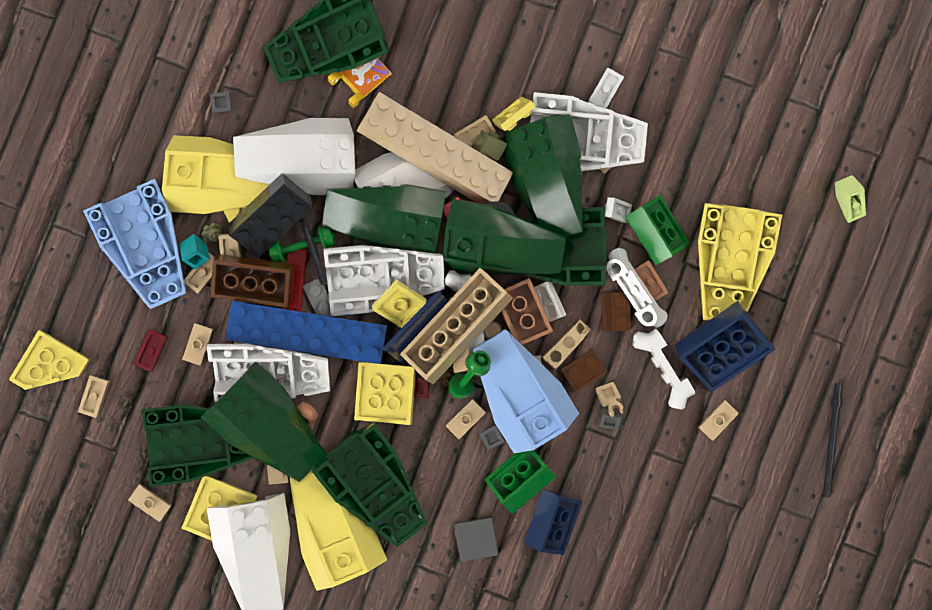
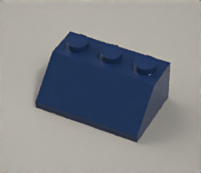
[524,489,582,555]

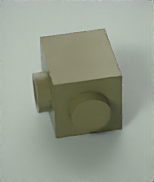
[473,130,507,161]

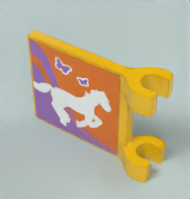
[328,58,392,109]

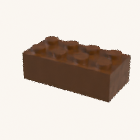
[211,254,295,307]

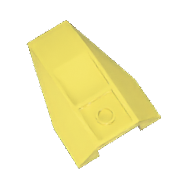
[162,135,270,214]
[698,203,782,320]
[289,466,387,590]

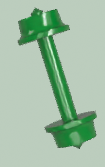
[268,226,336,263]
[449,350,491,399]

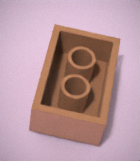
[501,278,553,345]

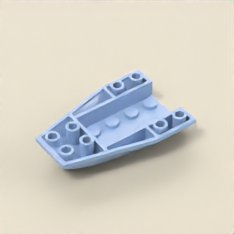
[83,179,186,309]
[472,329,579,453]

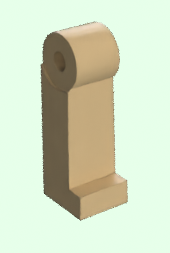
[541,320,591,369]

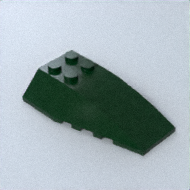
[264,0,389,83]
[502,114,583,237]
[322,184,446,254]
[520,207,607,286]
[201,362,326,482]
[312,423,428,547]

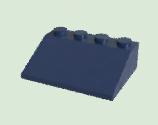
[383,291,449,363]
[674,301,775,392]

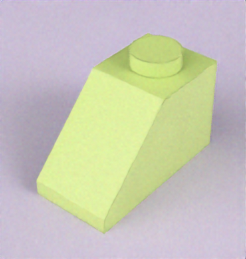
[835,175,866,223]

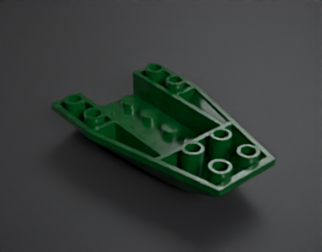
[443,199,566,275]
[142,405,254,487]

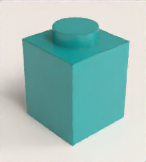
[179,234,210,270]

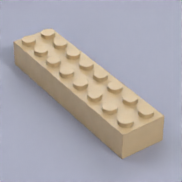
[357,92,513,204]

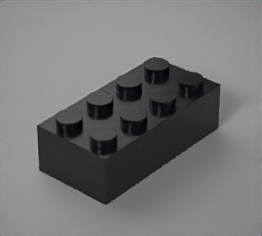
[228,173,313,258]

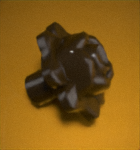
[437,367,457,386]

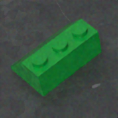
[625,195,690,265]
[484,450,556,514]

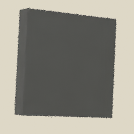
[454,516,498,562]

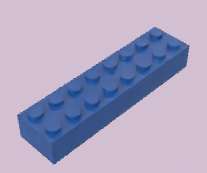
[225,301,387,364]

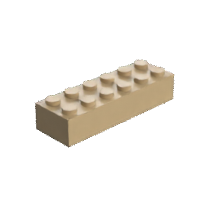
[400,268,513,384]

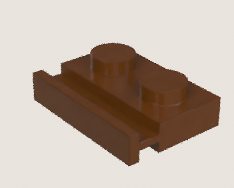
[601,292,631,332]
[560,349,608,393]

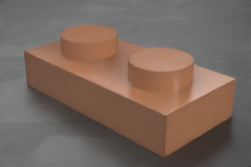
[634,260,668,301]

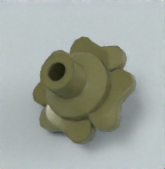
[201,222,222,244]

